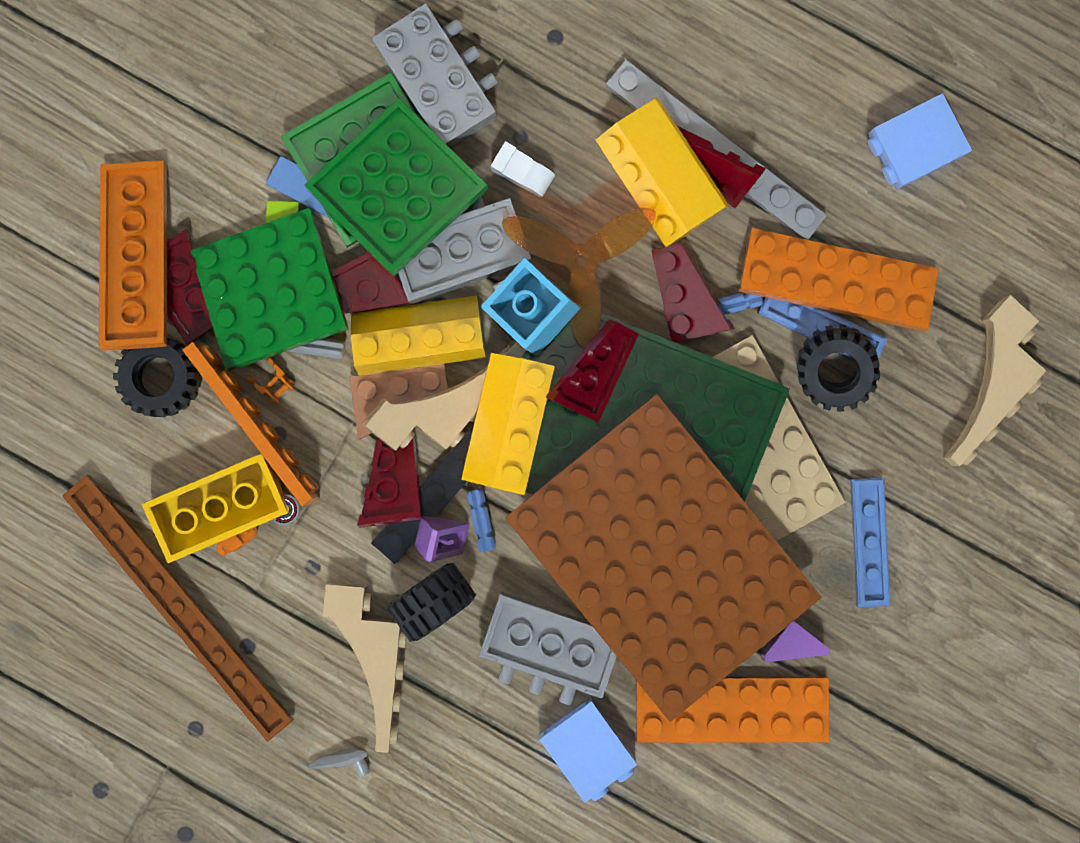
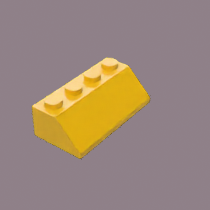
[596,97,729,247]
[350,295,486,376]
[461,353,555,495]
[142,453,288,563]

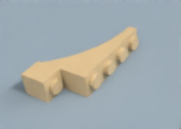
[943,295,1046,466]
[362,341,526,450]
[323,582,407,753]

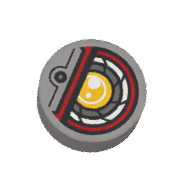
[272,493,301,525]

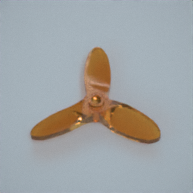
[502,208,656,348]

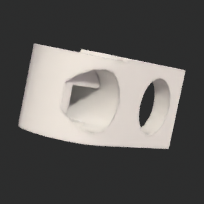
[491,141,555,197]

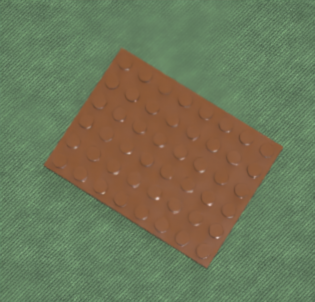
[505,394,822,722]

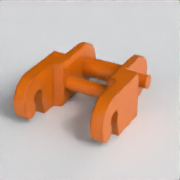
[247,357,294,405]
[217,527,258,556]

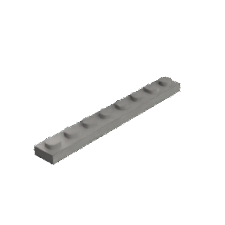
[606,59,827,240]

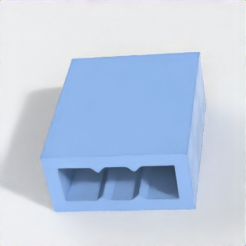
[868,93,972,190]
[539,697,637,803]

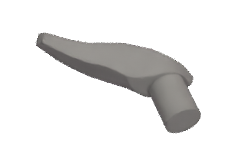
[308,749,370,777]

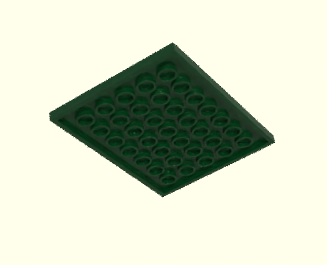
[523,303,790,502]

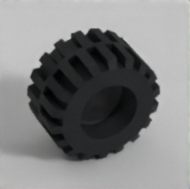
[797,324,880,412]
[113,338,201,417]
[387,563,476,642]

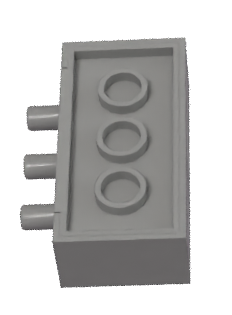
[372,4,498,149]
[398,196,531,305]
[479,592,617,705]

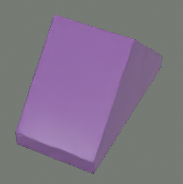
[415,516,469,562]
[760,621,830,662]

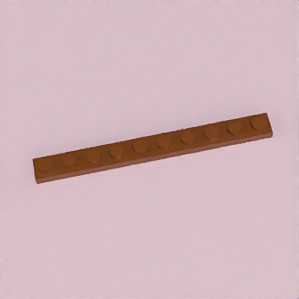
[62,475,294,742]

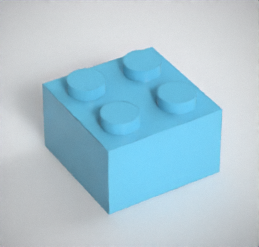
[481,258,581,356]

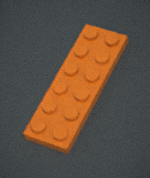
[99,160,167,351]
[738,228,939,332]
[182,342,320,506]
[636,677,829,743]

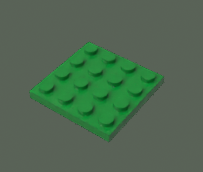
[281,73,417,248]
[304,98,488,277]
[190,208,349,371]

